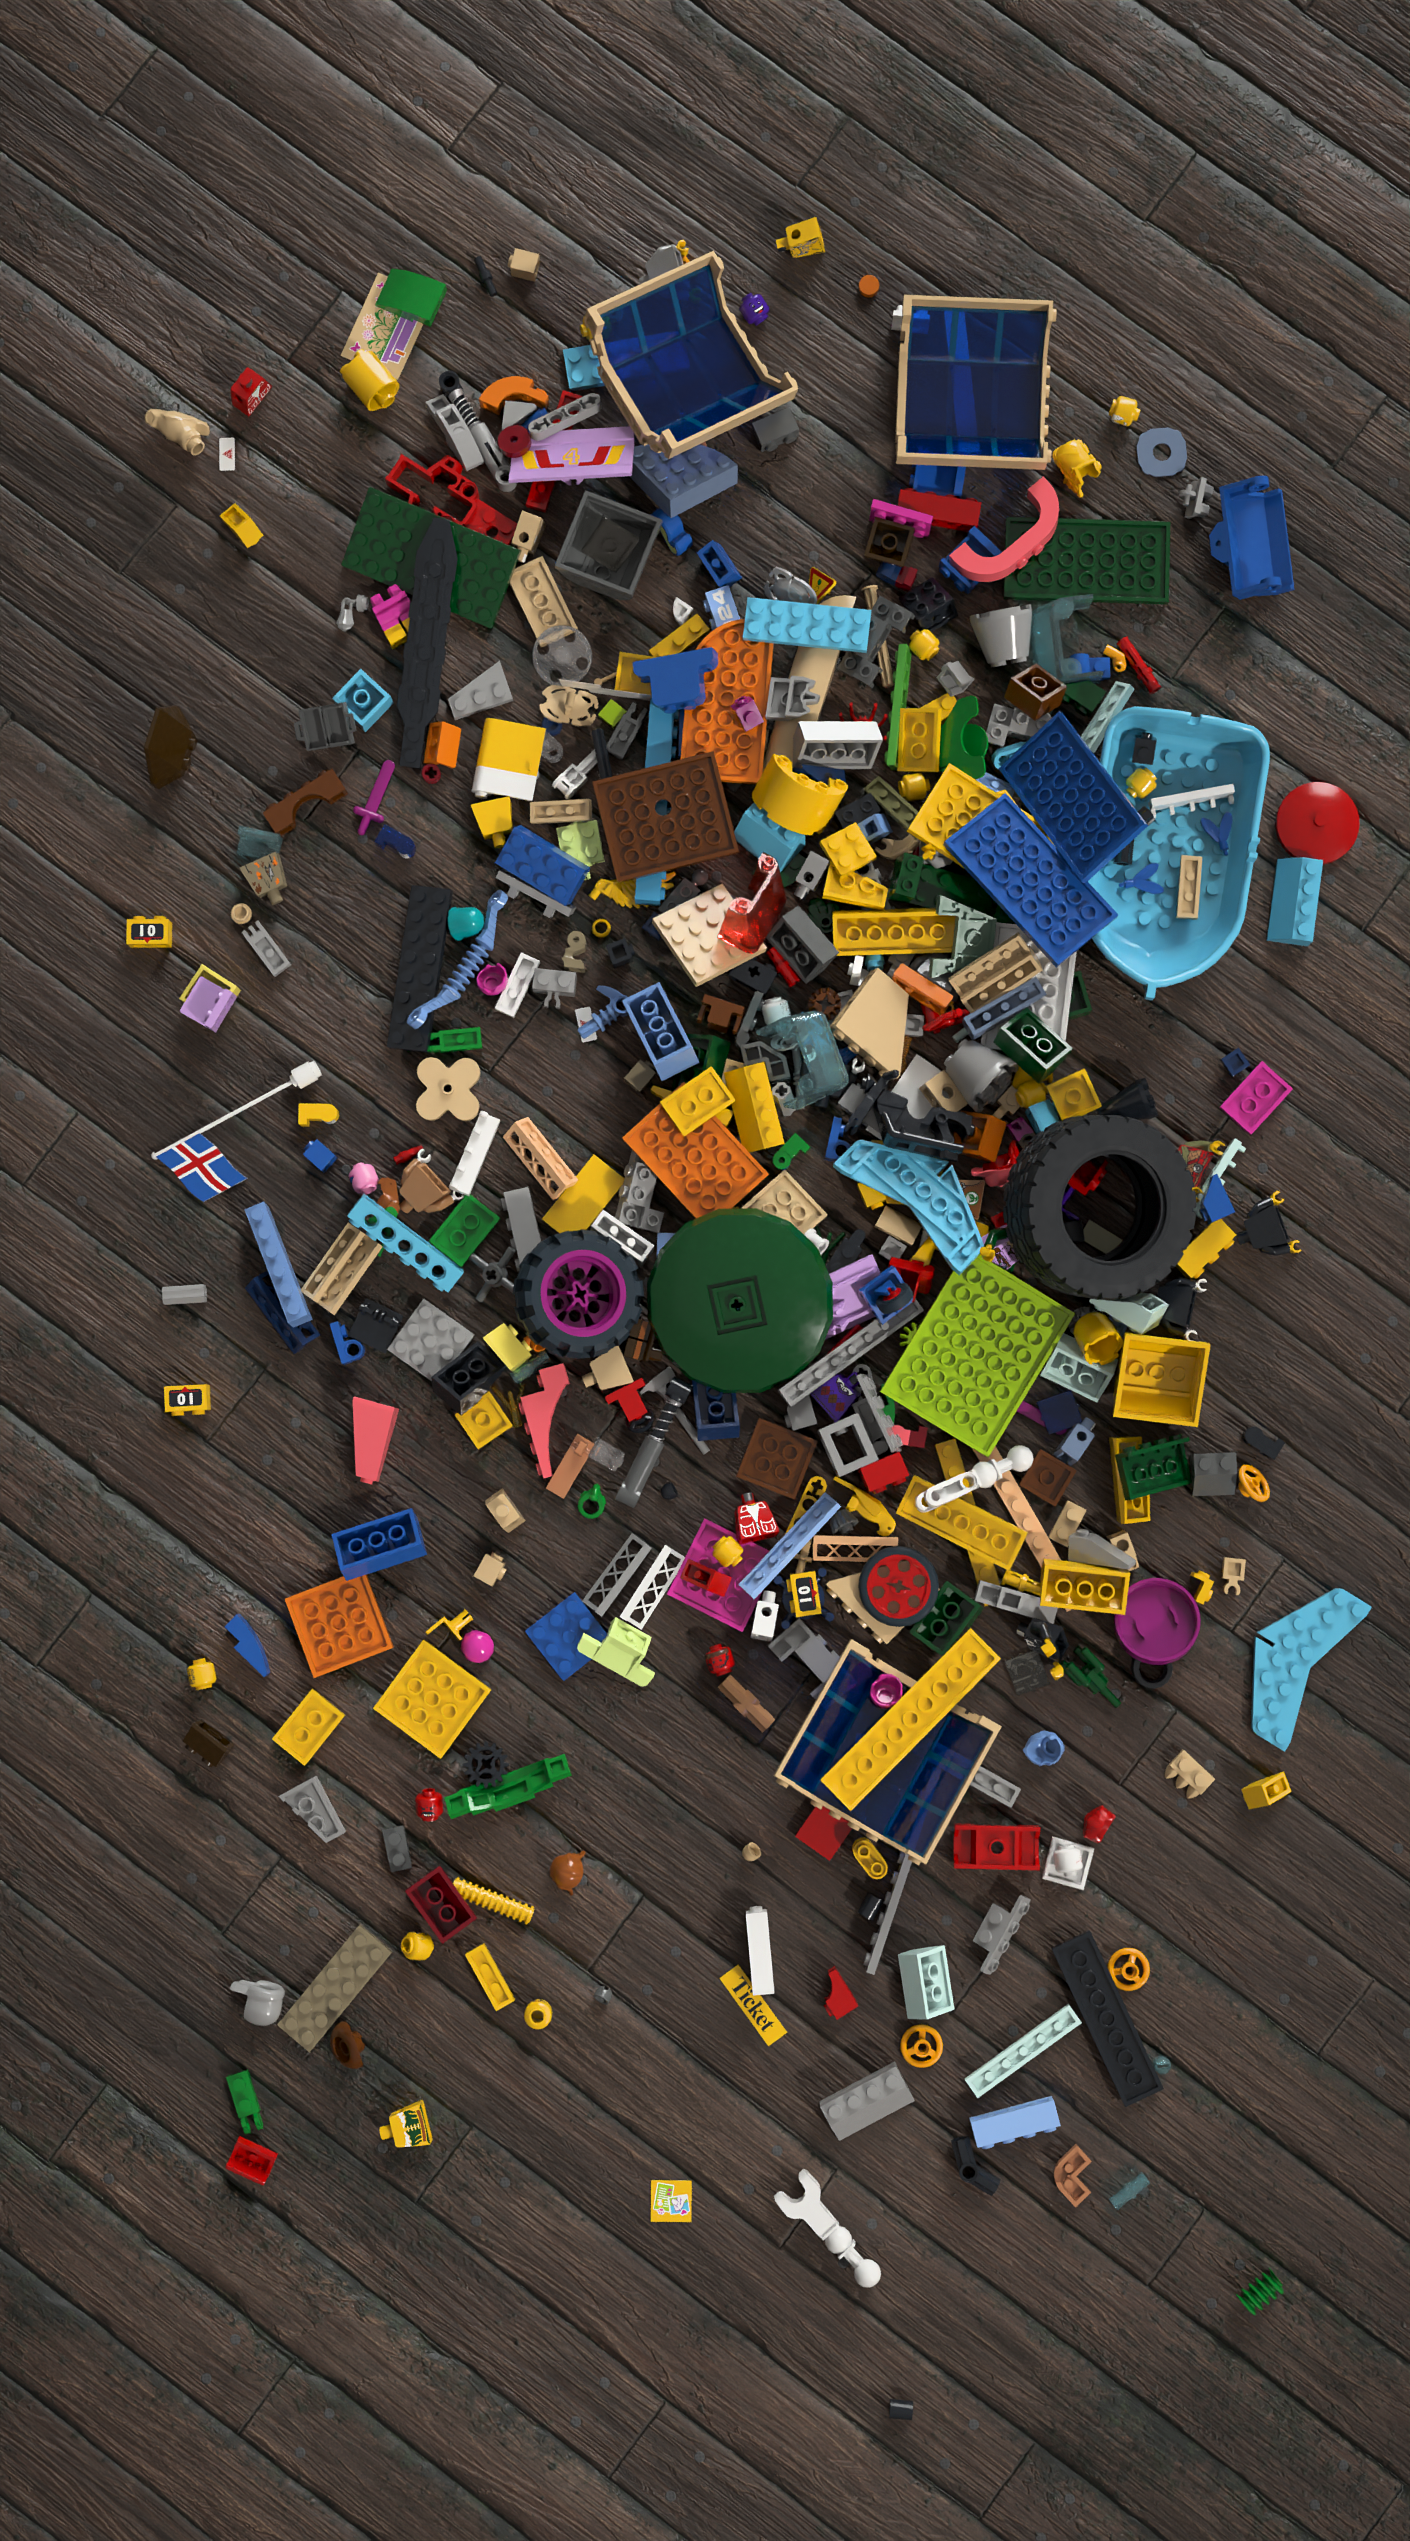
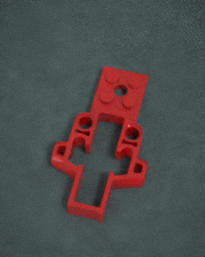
[385,454,517,545]

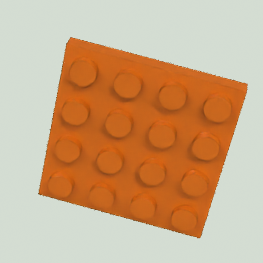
[285,1575,394,1678]

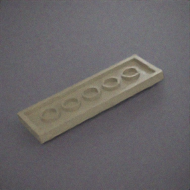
[277,1924,393,2053]

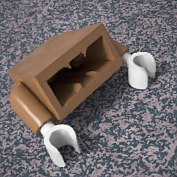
[399,1149,465,1213]

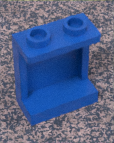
[909,448,966,499]
[938,526,1002,595]

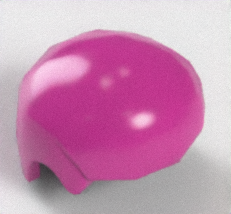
[476,963,508,995]
[461,1630,494,1663]
[870,1674,902,1709]

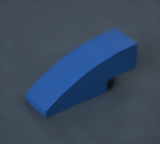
[225,1614,270,1677]

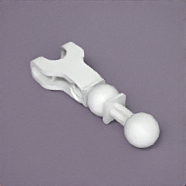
[915,1445,1033,1513]
[774,2169,881,2288]

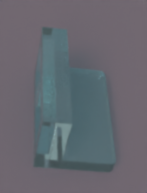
[237,826,283,859]

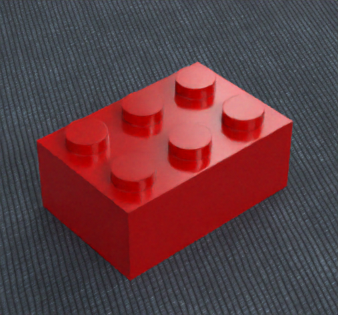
[857,1452,909,1494]

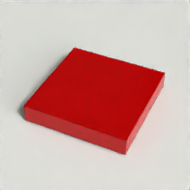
[795,1807,852,1861]

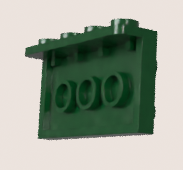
[1115,1434,1192,1501]

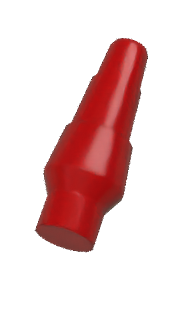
[393,1145,423,1165]

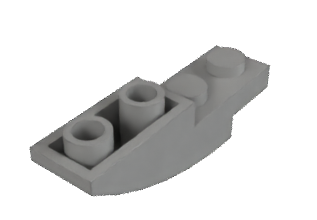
[426,394,484,471]
[974,1580,1058,1624]

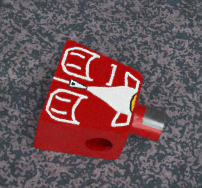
[230,367,272,417]
[734,1492,779,1545]

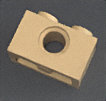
[919,1070,968,1112]

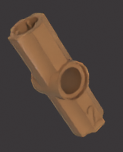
[718,1674,775,1733]

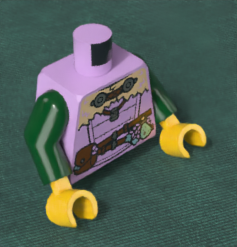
[980,1225,1019,1274]

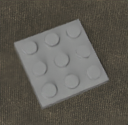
[387,1299,475,1381]

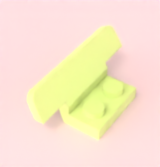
[577,1617,655,1687]

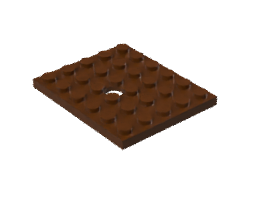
[592,751,739,883]

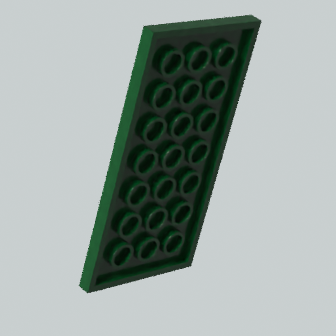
[341,487,522,629]
[1003,517,1171,605]

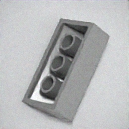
[793,721,883,769]
[819,2061,915,2141]

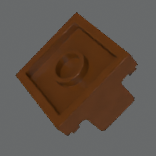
[697,994,745,1035]

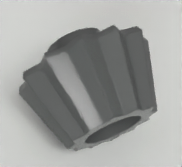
[830,1509,859,1536]

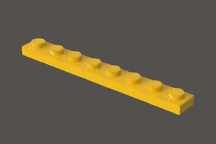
[935,1439,1000,1607]

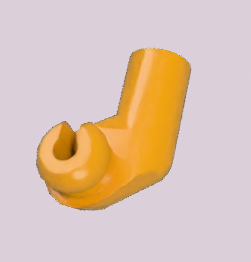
[1103,645,1127,672]

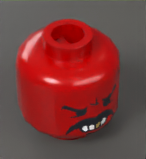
[415,1788,443,1822]

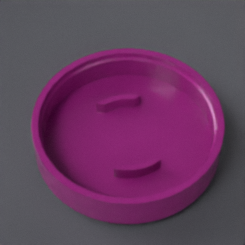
[1113,1578,1200,1665]

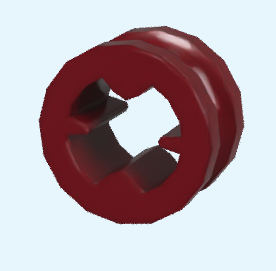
[422,764,441,784]

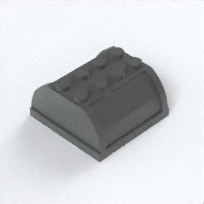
[555,490,662,600]

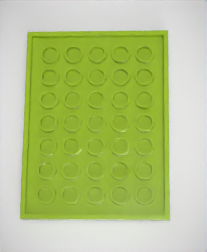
[879,1255,1075,1457]

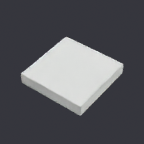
[1042,1836,1094,1890]

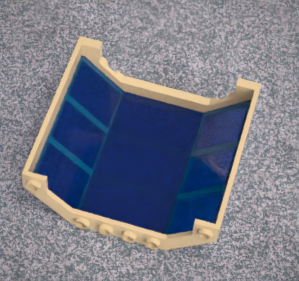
[584,251,798,459]
[895,295,1057,470]
[773,1639,1002,1866]

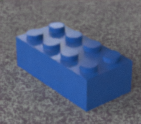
[495,825,590,906]
[332,1508,427,1581]

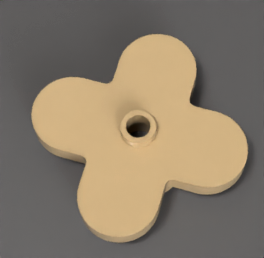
[416,1057,480,1121]

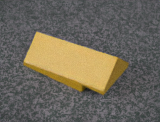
[1109,1437,1150,1524]

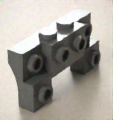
[837,596,915,688]

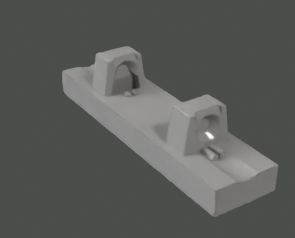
[496,868,576,918]

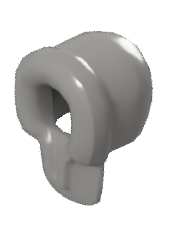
[230,1980,285,2026]

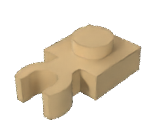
[1221,1557,1246,1595]

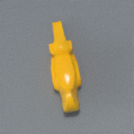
[834,1477,896,1536]

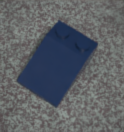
[692,1380,740,1441]

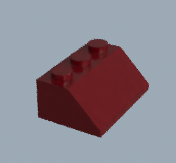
[405,1866,477,1944]

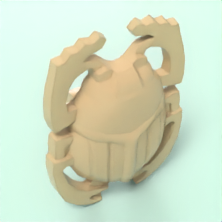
[540,685,599,726]

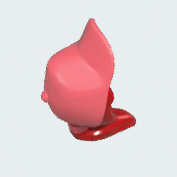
[971,1140,1019,1187]

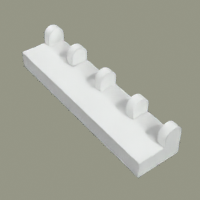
[1148,784,1235,818]
[449,1111,500,1196]

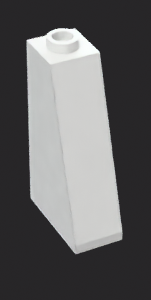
[746,1906,774,1996]

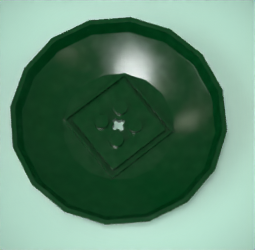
[647,1208,833,1393]

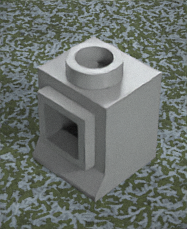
[936,661,974,697]

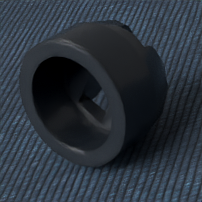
[661,1481,678,1500]

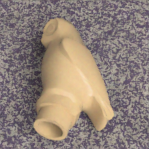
[145,409,210,455]

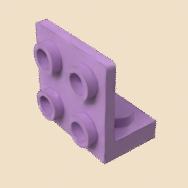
[180,976,237,1033]

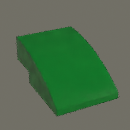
[375,268,447,327]

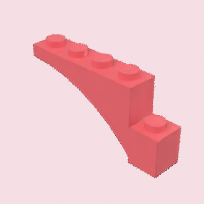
[518,1363,570,1478]

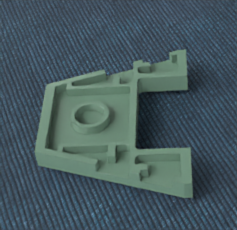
[929,895,997,978]

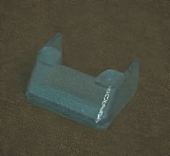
[1031,594,1103,685]
[756,1011,849,1110]

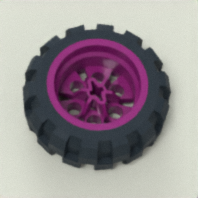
[513,1229,644,1359]

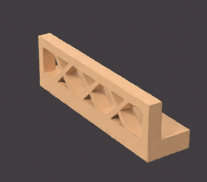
[503,1117,578,1200]
[813,1535,898,1562]

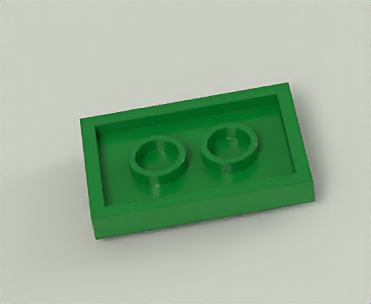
[429,1194,501,1267]

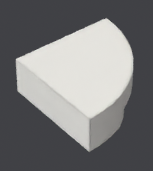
[673,597,693,626]

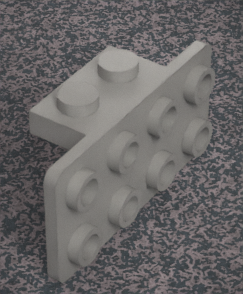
[852,1374,903,1453]

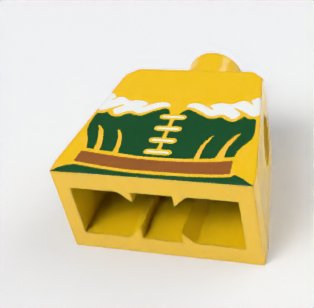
[379,2100,433,2147]

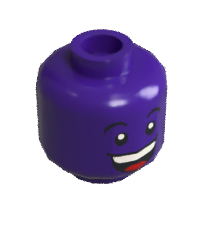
[739,293,769,326]

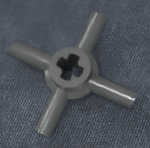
[469,1247,515,1302]

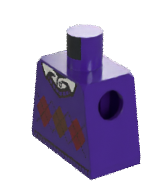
[810,1372,860,1422]

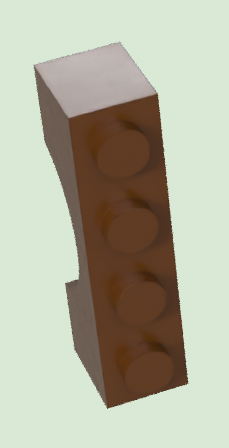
[263,769,348,838]

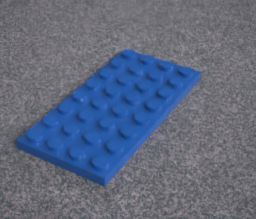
[999,711,1148,884]
[943,793,1118,968]

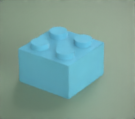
[332,669,393,732]

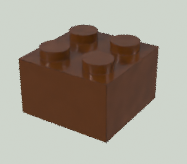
[1004,663,1067,721]

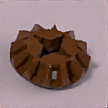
[808,988,841,1021]

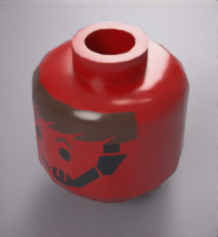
[705,1643,735,1676]

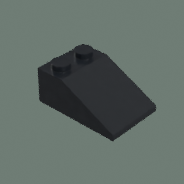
[431,1341,507,1416]

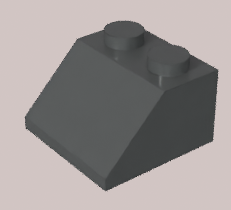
[1190,1452,1237,1496]

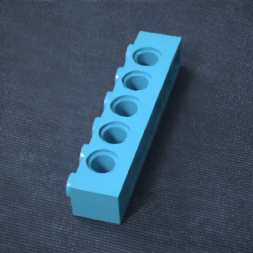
[348,1194,464,1292]

